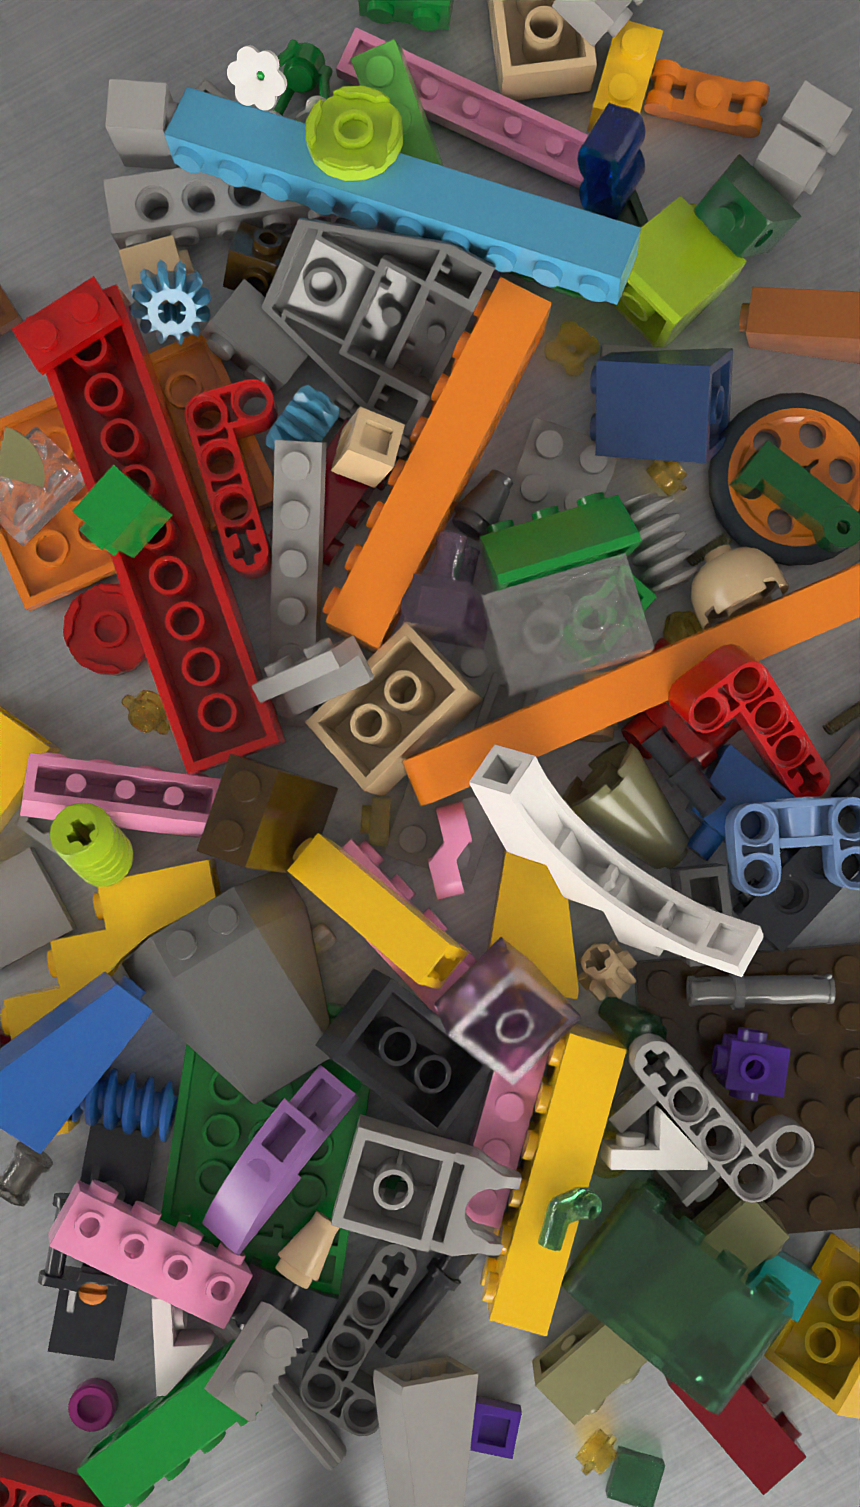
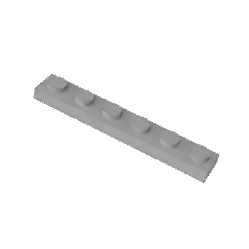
[269,440,327,728]

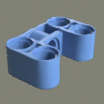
[725,796,860,896]

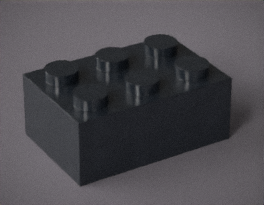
[315,968,496,1137]

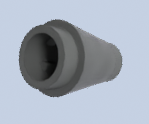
[452,470,514,541]

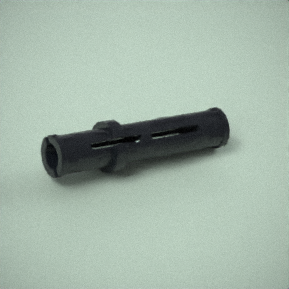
[375,1253,478,1359]

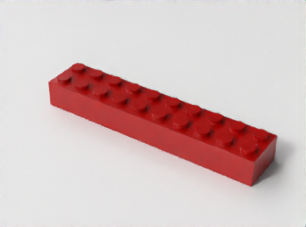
[26,284,286,775]

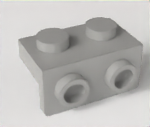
[252,635,374,714]

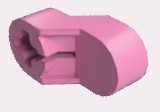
[427,801,472,900]

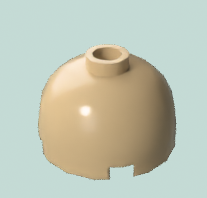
[691,544,789,630]

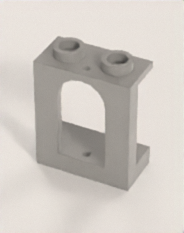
[608,1046,751,1206]

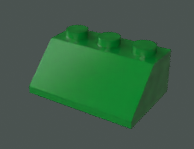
[479,492,642,597]

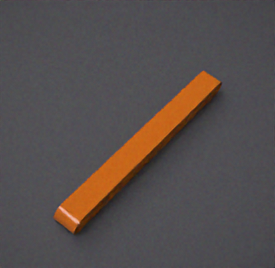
[402,563,860,806]

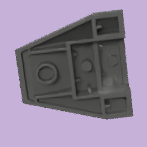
[261,218,496,436]
[122,871,331,1104]

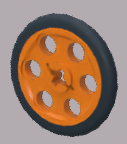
[708,393,860,566]

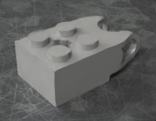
[331,1114,522,1256]

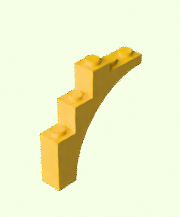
[0,858,222,1135]

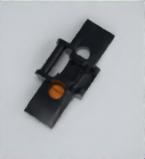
[38,1123,157,1361]

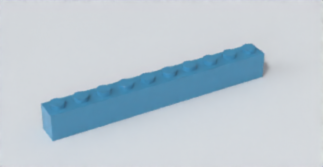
[164,87,641,305]

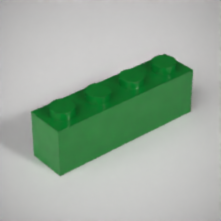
[76,1339,263,1507]

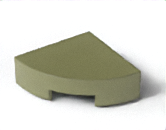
[0,426,45,487]

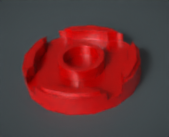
[63,583,147,676]

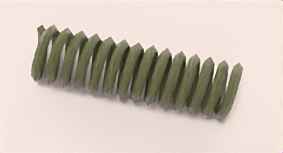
[686,533,731,566]
[822,701,860,736]

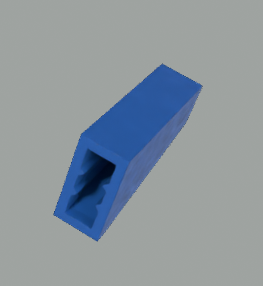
[0,972,153,1154]

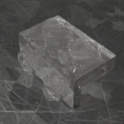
[0,427,85,547]

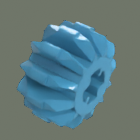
[130,259,211,345]
[266,385,339,451]

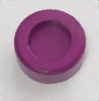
[68,1378,119,1432]

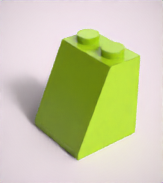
[609,195,747,348]

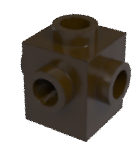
[223,222,290,298]

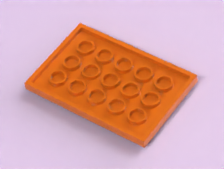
[0,330,274,611]

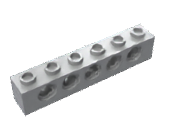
[103,167,343,250]

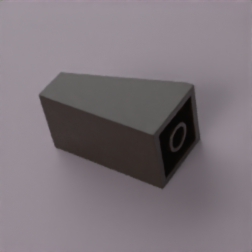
[196,754,338,873]

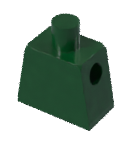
[693,154,802,258]

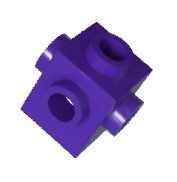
[711,1027,790,1101]

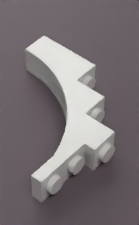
[469,744,764,977]

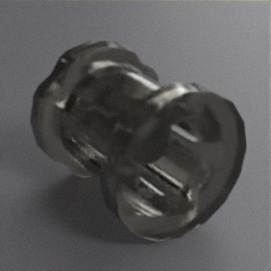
[0,1142,53,1207]

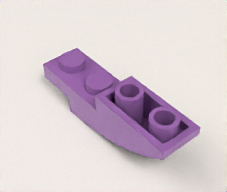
[202,1065,359,1256]

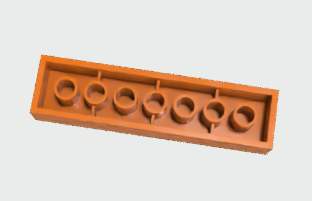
[323,277,552,654]

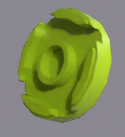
[305,86,403,181]

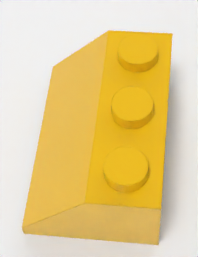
[762,1233,860,1419]

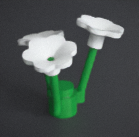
[227,39,333,123]

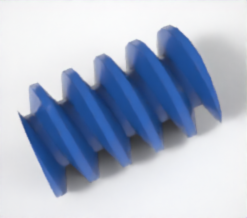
[72,1068,178,1143]

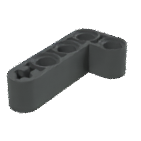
[300,1239,417,1436]

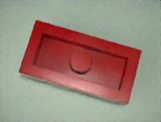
[11,276,124,375]

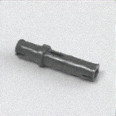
[686,973,836,1010]

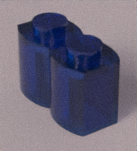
[577,103,646,220]

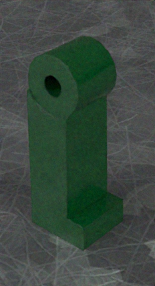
[729,440,860,552]

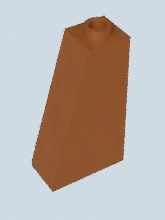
[739,287,860,364]

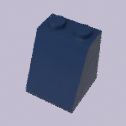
[590,348,733,463]

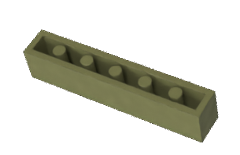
[532,1177,790,1425]

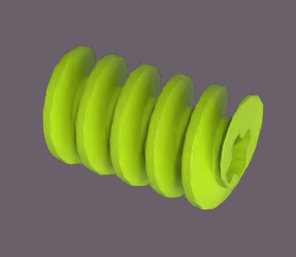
[50,803,134,887]

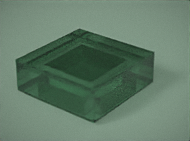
[605,1445,665,1507]

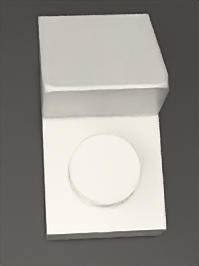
[601,1104,708,1170]
[151,1296,216,1396]

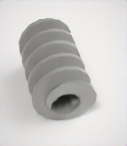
[623,492,699,595]

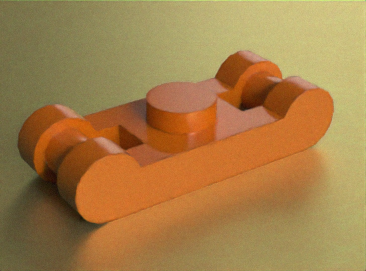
[644,59,770,138]

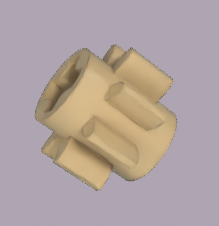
[577,940,637,1001]

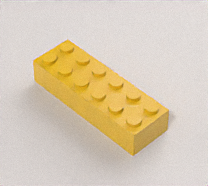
[480,1019,627,1337]

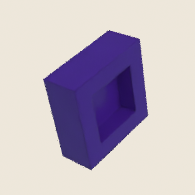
[470,1396,522,1459]

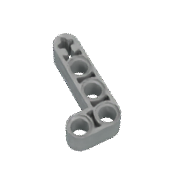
[628,1033,815,1203]

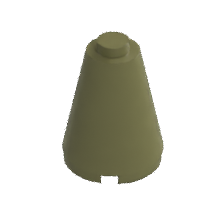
[562,741,689,869]

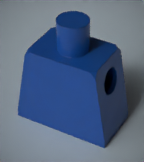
[685,744,796,861]

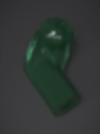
[538,1187,602,1251]

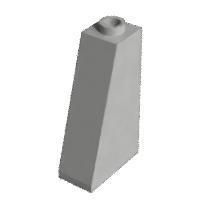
[373,1356,479,1507]

